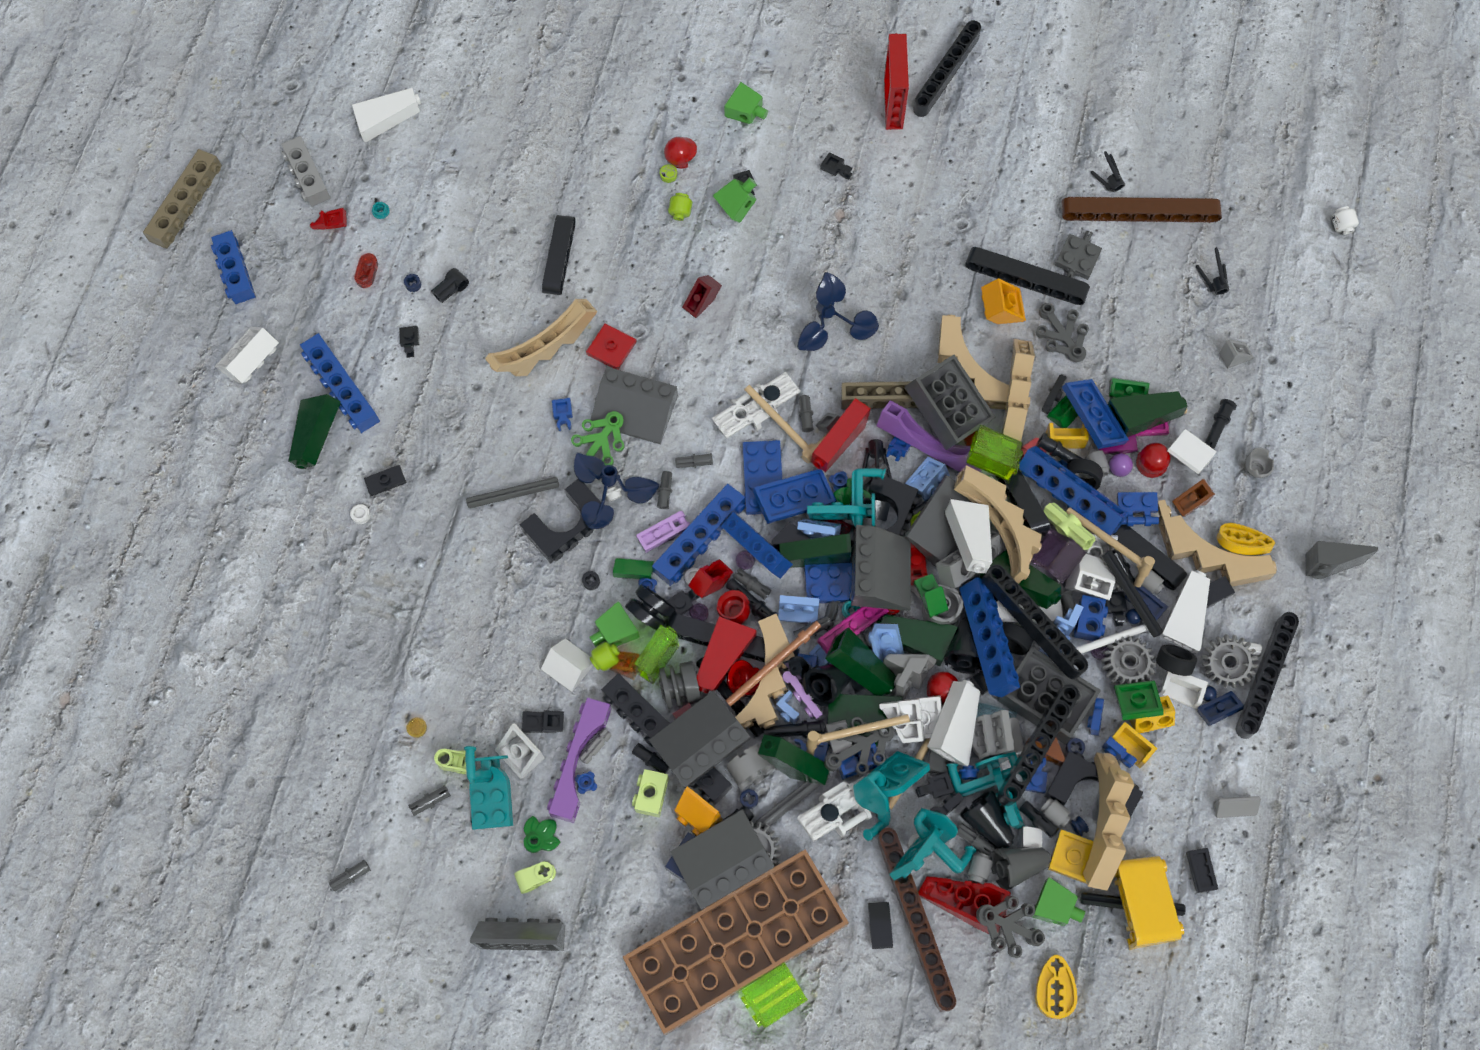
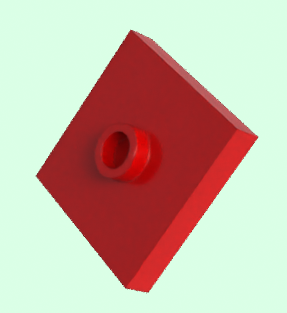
[586,324,637,370]

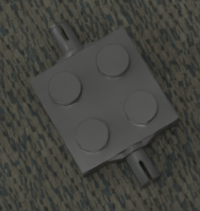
[1055,230,1102,280]

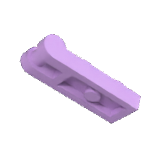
[636,511,690,553]
[782,671,823,719]

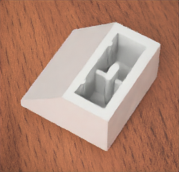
[1065,551,1115,600]

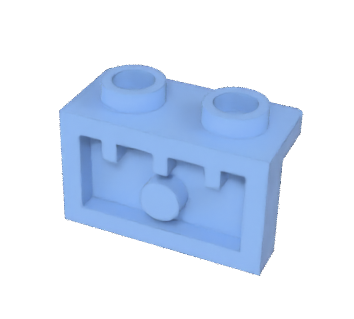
[905,457,950,501]
[797,518,841,539]
[778,595,819,624]
[1053,604,1084,636]
[868,624,904,662]

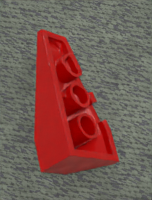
[918,876,1011,934]

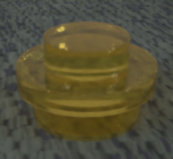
[406,718,427,738]

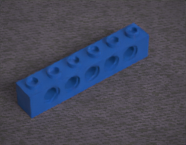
[300,333,380,433]
[1017,446,1129,536]
[652,483,746,586]
[959,577,1020,698]

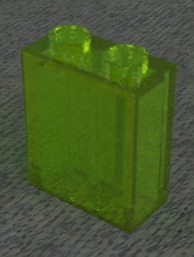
[966,425,1023,481]
[634,625,679,684]
[741,963,808,1030]

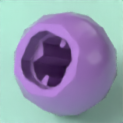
[1109,453,1133,477]

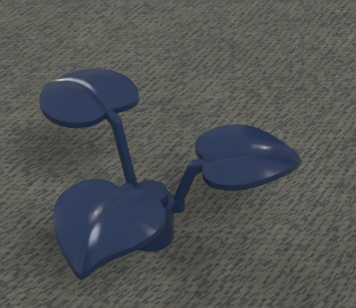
[797,272,879,351]
[574,452,660,529]

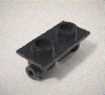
[783,656,813,685]

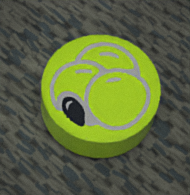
[660,164,678,183]

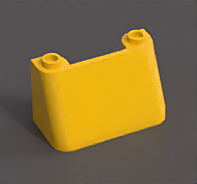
[1114,856,1184,950]

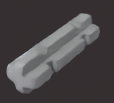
[579,729,612,764]

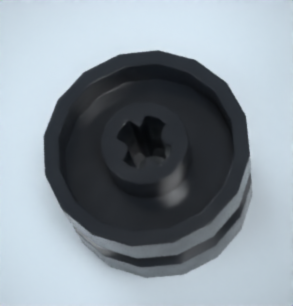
[625,584,676,632]

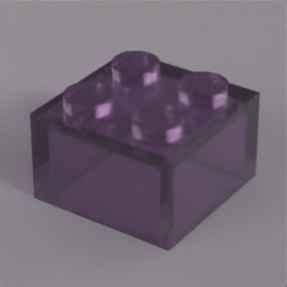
[1030,529,1087,584]

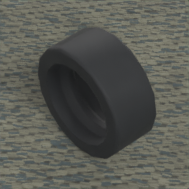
[1067,459,1103,490]
[1003,622,1034,655]
[1156,644,1197,676]

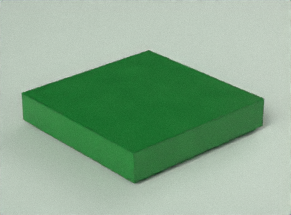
[1114,680,1164,720]

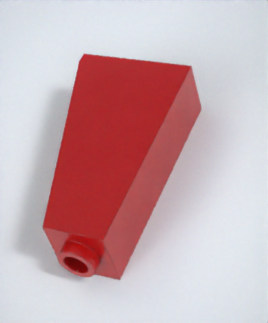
[811,398,871,473]
[697,617,757,694]

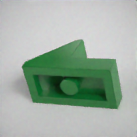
[914,574,948,618]

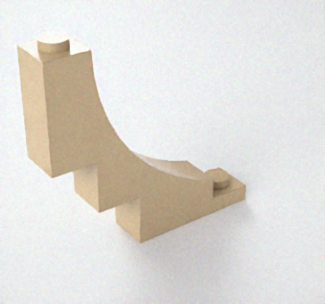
[937,315,1030,410]
[999,339,1035,454]
[1158,500,1277,587]

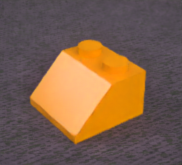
[981,278,1026,324]
[674,786,723,836]

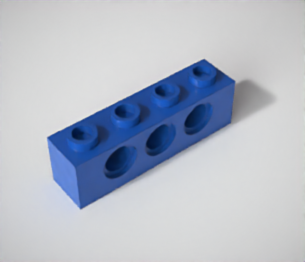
[211,230,256,305]
[721,512,793,579]

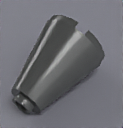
[990,847,1051,890]

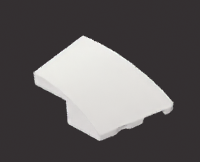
[879,696,942,743]

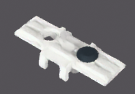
[712,372,801,439]
[797,772,872,842]

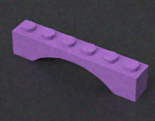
[877,400,989,472]
[547,698,612,823]

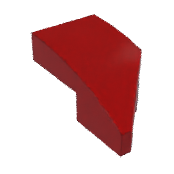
[310,208,347,230]

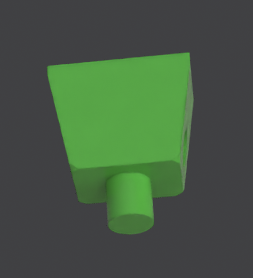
[724,82,768,124]
[713,177,757,223]
[589,601,640,647]
[1032,878,1086,926]

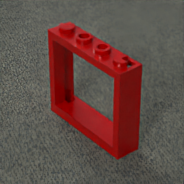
[884,33,909,130]

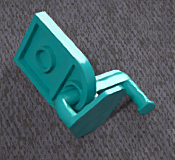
[807,468,886,527]
[464,746,513,830]
[853,751,930,841]
[946,752,1025,829]
[889,808,976,881]

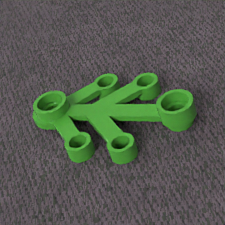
[571,411,625,466]

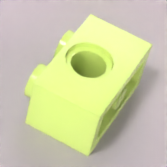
[632,769,669,818]

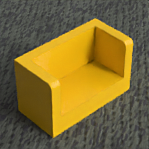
[1046,423,1089,449]
[1112,722,1158,768]

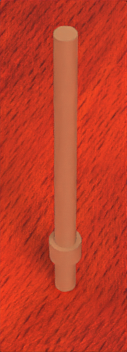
[725,621,822,707]

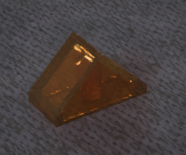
[609,651,642,680]

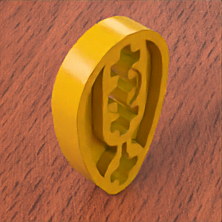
[1216,523,1275,555]
[1035,955,1077,1019]

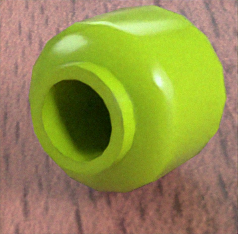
[668,193,693,221]
[590,642,620,671]

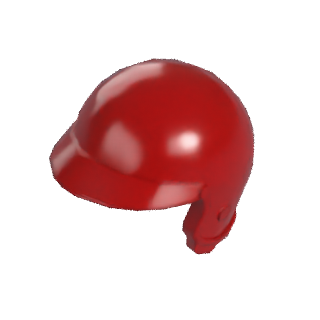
[664,137,697,169]
[1136,443,1171,478]
[716,590,750,625]
[727,660,761,697]
[927,671,959,708]

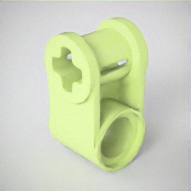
[434,749,476,775]
[514,861,556,894]

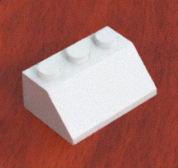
[215,326,279,383]

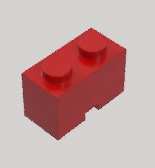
[688,559,733,598]

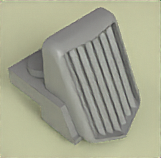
[884,654,937,700]
[972,710,1023,759]

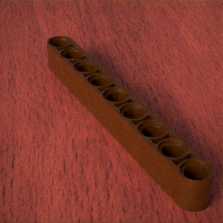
[1061,197,1222,223]
[878,828,956,1012]

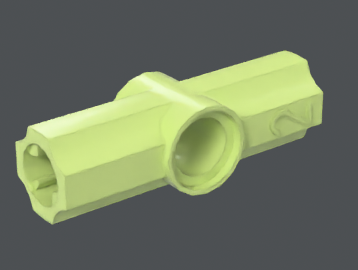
[1043,502,1096,551]

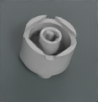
[921,585,963,625]
[726,745,776,791]

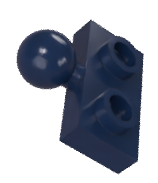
[1125,585,1168,624]
[1197,686,1244,726]

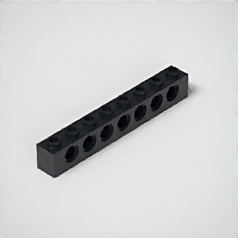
[601,673,732,805]

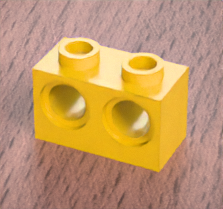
[1129,695,1175,734]

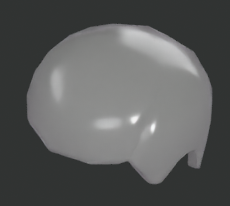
[1245,447,1274,479]

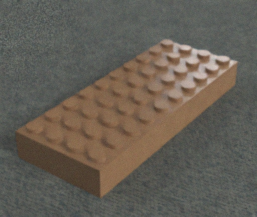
[623,849,849,1036]

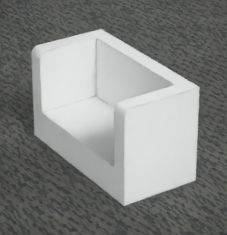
[1159,671,1208,709]

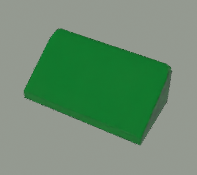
[1109,377,1150,397]
[1047,395,1078,428]
[613,558,654,579]

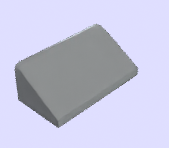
[1214,796,1261,818]

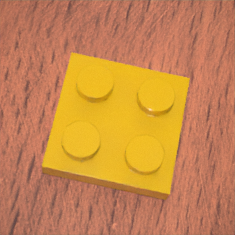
[1048,829,1094,884]

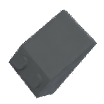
[1306,541,1378,579]

